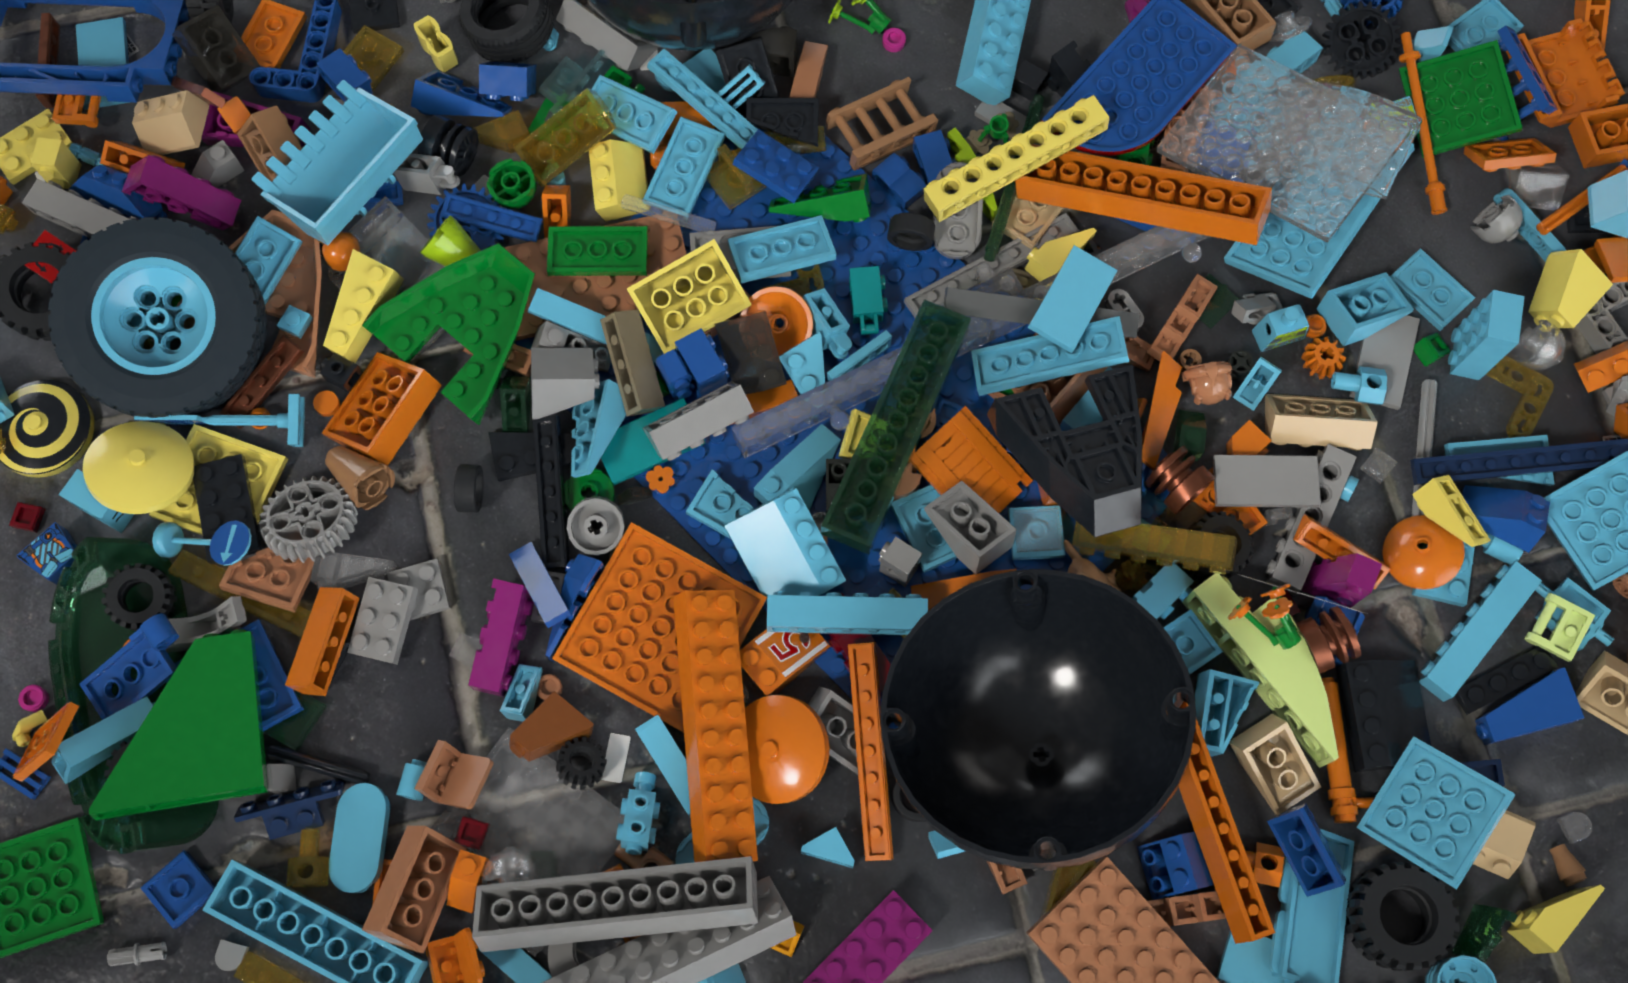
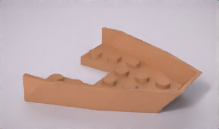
[177,210,322,378]

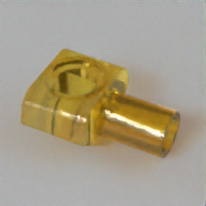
[286,829,329,887]

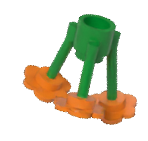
[1228,584,1302,650]

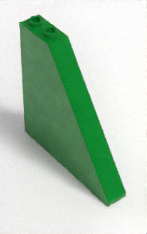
[89,629,268,821]

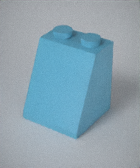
[1587,170,1628,238]

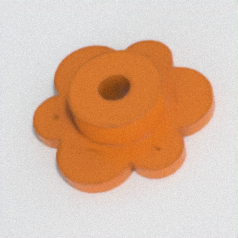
[646,465,675,494]

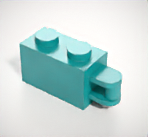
[849,266,888,335]

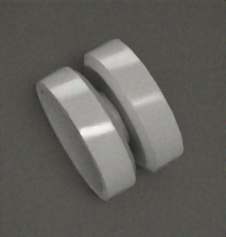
[567,496,625,555]

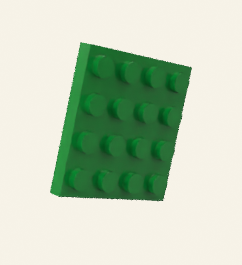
[1399,40,1522,158]
[0,817,104,958]

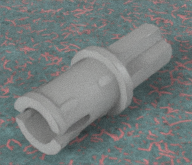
[107,942,167,966]

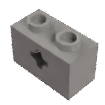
[878,537,922,587]

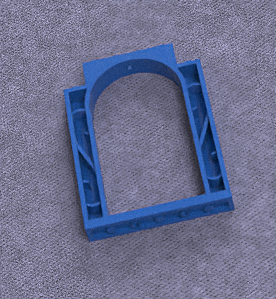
[0,0,192,103]

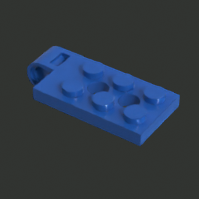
[79,613,179,720]

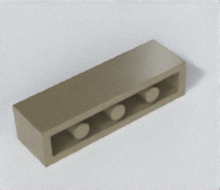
[600,310,665,416]

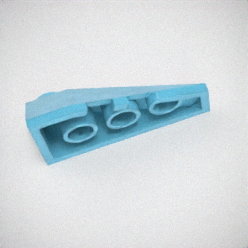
[753,424,841,511]

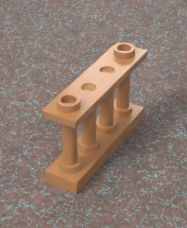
[825,77,938,171]

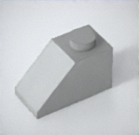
[191,140,245,188]

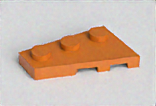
[1193,467,1268,536]

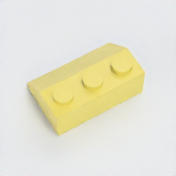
[588,139,651,222]

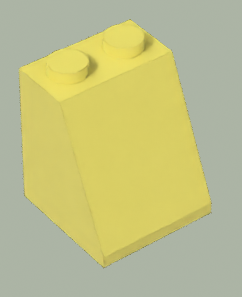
[1528,249,1613,329]

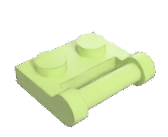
[1525,593,1595,662]

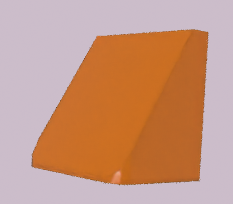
[217,96,251,134]

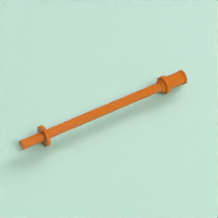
[1399,32,1448,215]

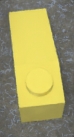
[1025,228,1097,288]
[1412,475,1491,547]

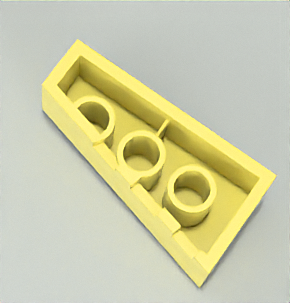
[323,249,404,364]

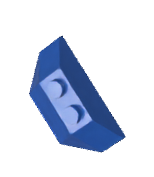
[68,165,163,220]

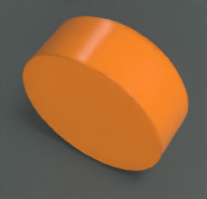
[313,390,340,417]

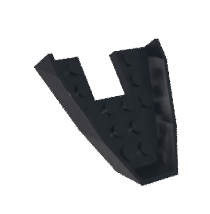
[987,365,1142,537]

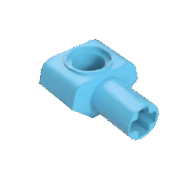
[1331,366,1387,405]

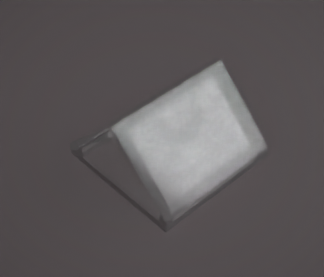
[1509,164,1569,210]

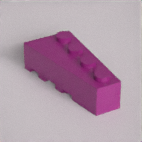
[468,578,534,697]

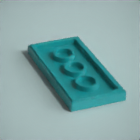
[601,398,705,486]

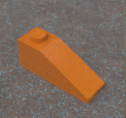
[1574,0,1611,58]

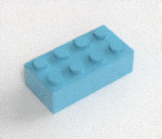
[1448,290,1525,380]

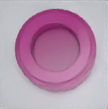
[882,28,906,52]
[18,685,49,712]

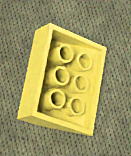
[627,239,752,354]

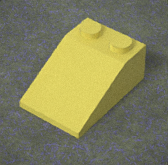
[1507,885,1605,954]

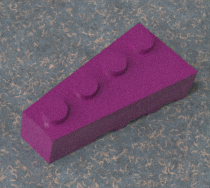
[201,91,311,148]
[121,155,241,231]

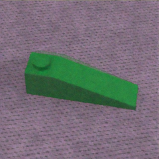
[769,173,871,222]

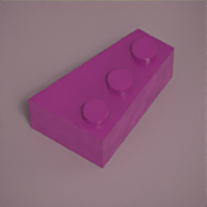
[1301,553,1382,608]

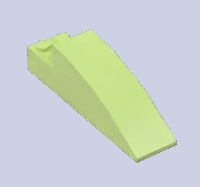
[1182,572,1339,768]

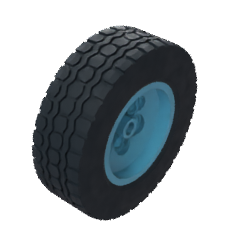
[48,217,267,418]

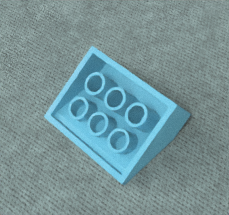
[724,488,846,604]

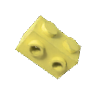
[30,137,82,190]

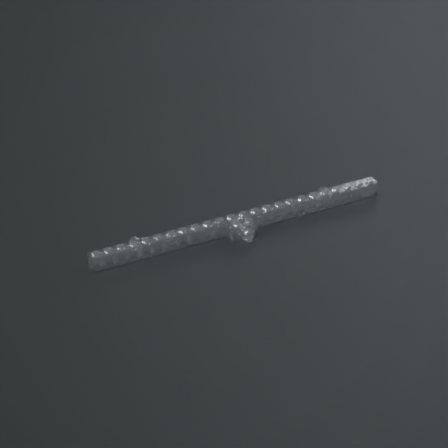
[732,177,1273,458]

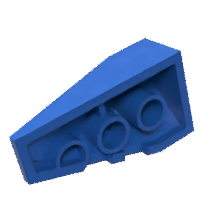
[411,69,512,117]

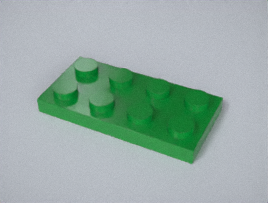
[547,226,648,276]

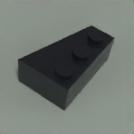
[1046,40,1091,98]

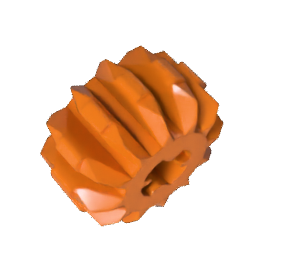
[1301,336,1346,380]

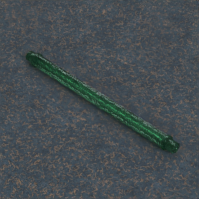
[984,94,1044,262]

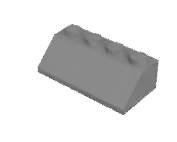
[556,0,659,71]
[643,381,754,461]

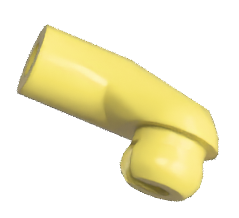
[12,710,47,747]

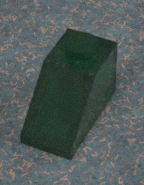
[500,376,532,433]
[1173,409,1207,462]

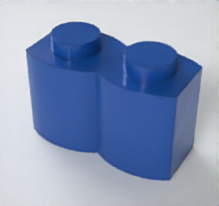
[872,153,927,209]
[656,349,694,400]

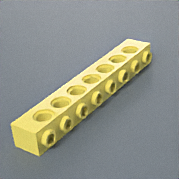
[923,95,1109,222]

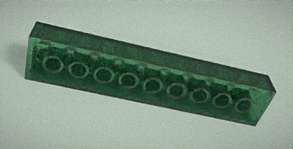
[821,299,971,555]

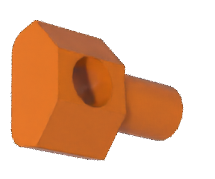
[1245,842,1284,887]

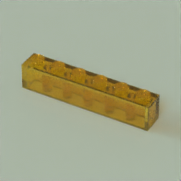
[1072,521,1237,574]

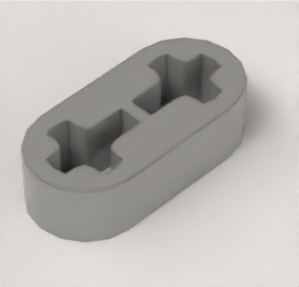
[1106,289,1144,332]

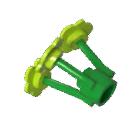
[828,0,891,34]

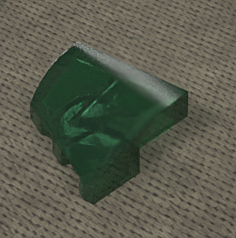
[1452,905,1518,963]

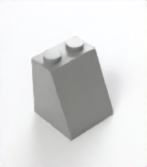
[531,348,600,419]

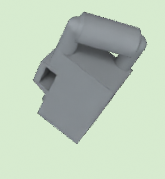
[1231,292,1283,325]

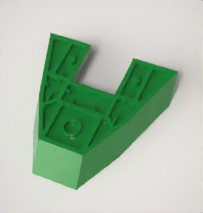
[362,243,535,425]

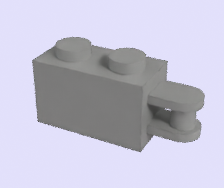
[393,153,461,195]

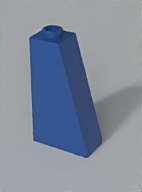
[1475,667,1584,746]

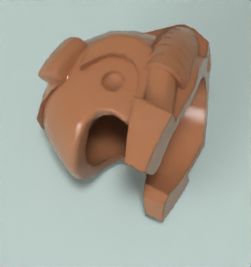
[1181,361,1232,405]

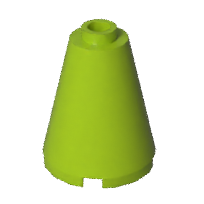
[420,215,481,267]

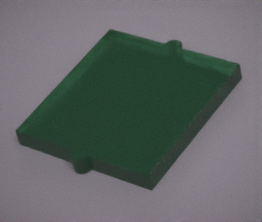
[1199,273,1240,329]

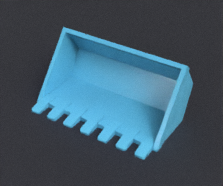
[251,80,423,245]

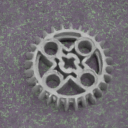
[259,476,358,563]

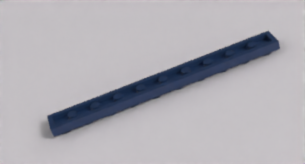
[1410,439,1628,485]

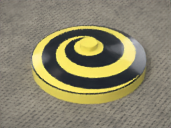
[0,380,95,478]

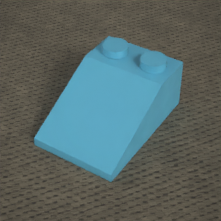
[1316,272,1414,346]

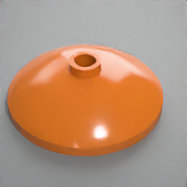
[739,286,814,362]
[1382,515,1465,590]

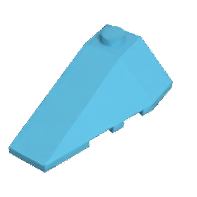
[571,379,626,478]

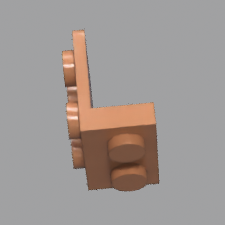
[414,740,493,809]

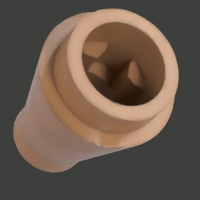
[1549,844,1587,887]

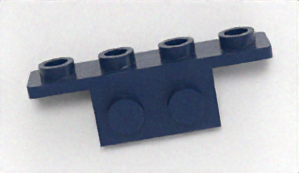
[234,779,345,840]

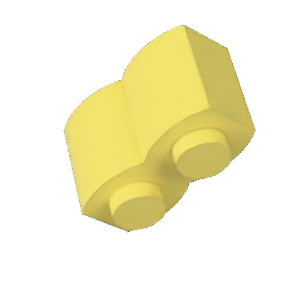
[414,15,458,73]

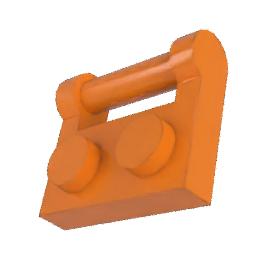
[52,94,102,128]

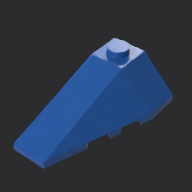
[545,554,605,663]

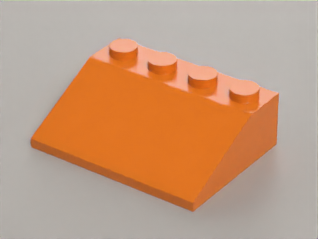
[322,352,442,466]

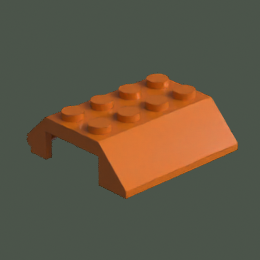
[1506,18,1625,128]

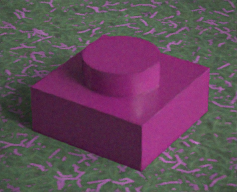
[1125,0,1150,23]

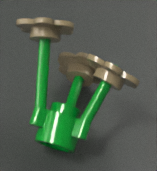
[965,111,1020,159]

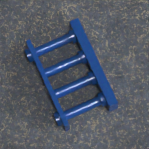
[1494,26,1558,141]

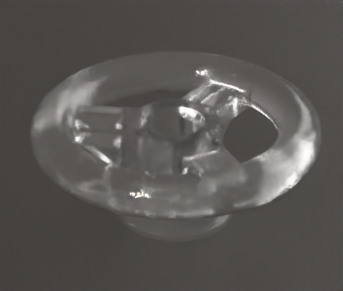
[1269,11,1312,42]

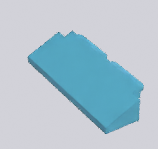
[1269,829,1354,983]

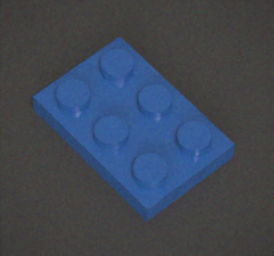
[732,129,819,204]

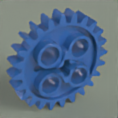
[427,184,504,251]

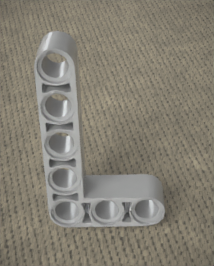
[1576,282,1628,354]

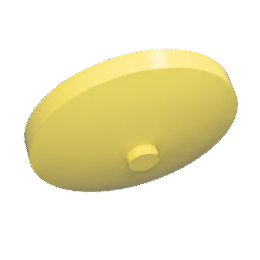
[83,421,195,514]

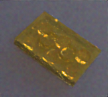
[325,25,404,92]

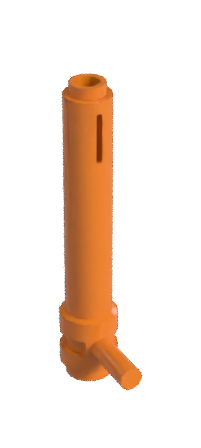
[1321,677,1375,824]

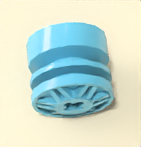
[1425,955,1497,983]

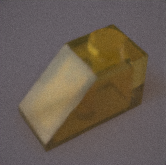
[474,110,533,153]

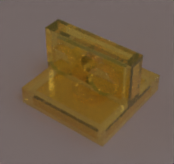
[707,144,767,210]

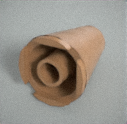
[325,446,395,510]

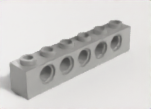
[1265,444,1357,596]

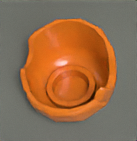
[322,231,361,271]

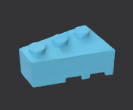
[1132,560,1194,620]

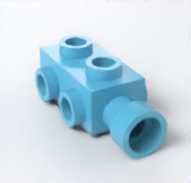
[616,772,660,855]

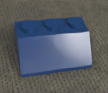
[1267,803,1346,897]

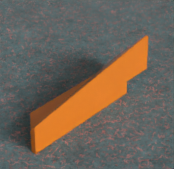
[1142,351,1182,470]

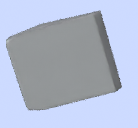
[266,764,297,794]

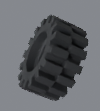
[556,737,607,790]

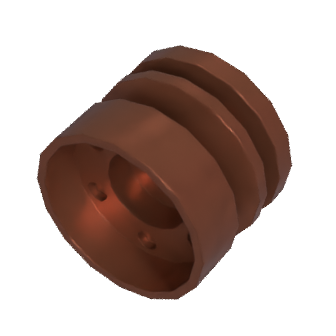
[1145,446,1215,515]
[1295,606,1361,674]

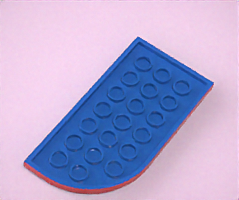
[1041,0,1237,156]

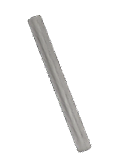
[1411,379,1437,517]

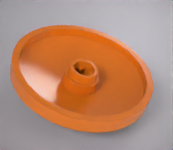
[745,695,829,804]

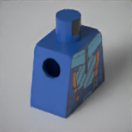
[16,522,85,586]

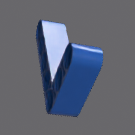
[249,0,342,103]

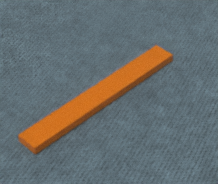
[848,642,894,861]

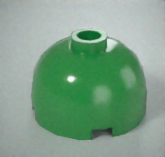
[487,159,537,209]

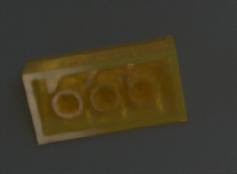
[514,88,617,187]

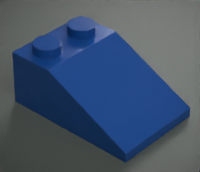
[1461,485,1550,553]

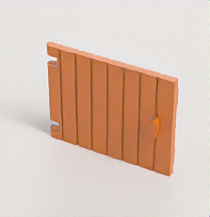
[908,406,1033,513]

